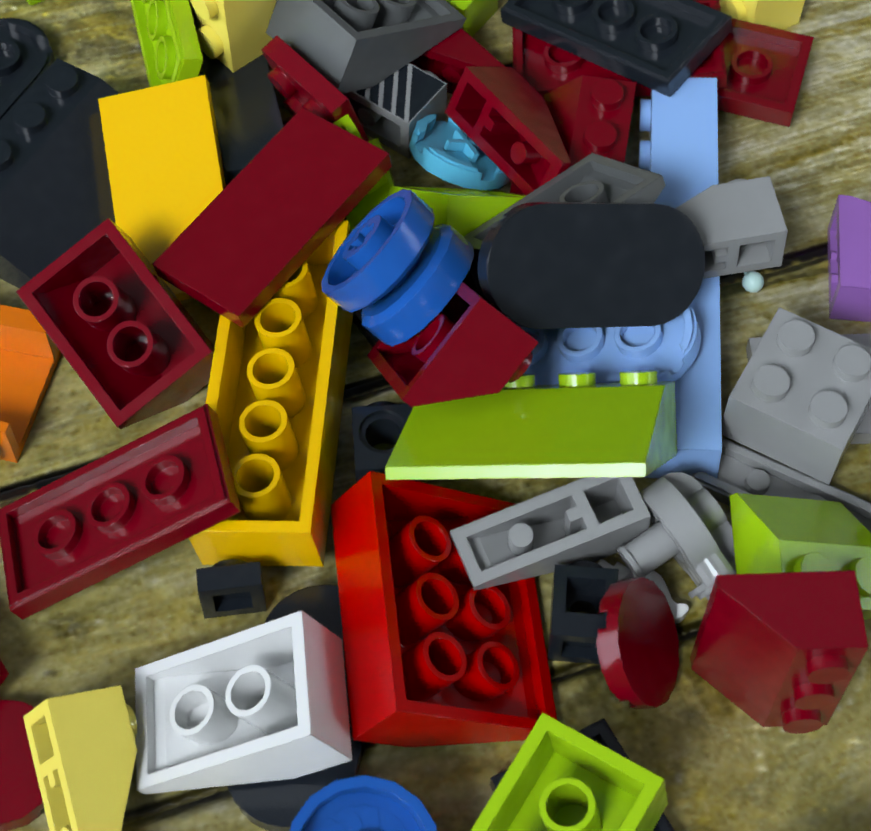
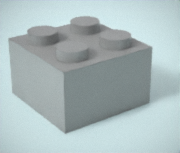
[722,307,871,485]

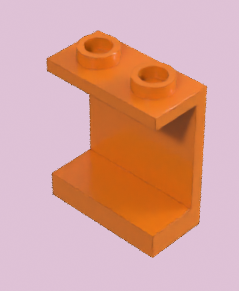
[0,304,61,463]

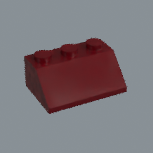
[510,75,637,195]
[16,218,215,429]
[367,282,539,407]
[690,570,869,734]

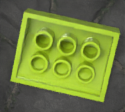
[385,370,677,480]

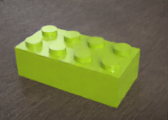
[471,712,668,831]

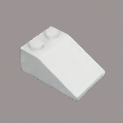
[135,610,352,795]

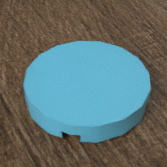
[409,114,510,190]

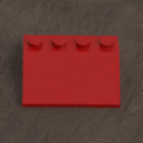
[331,471,557,748]

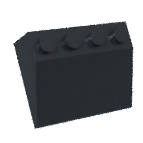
[0,58,120,289]

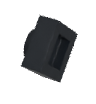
[196,559,267,619]

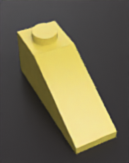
[23,685,137,831]

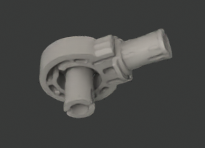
[617,472,736,600]

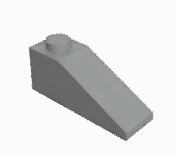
[675,176,788,279]
[450,477,651,591]

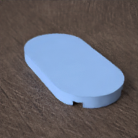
[517,305,701,385]

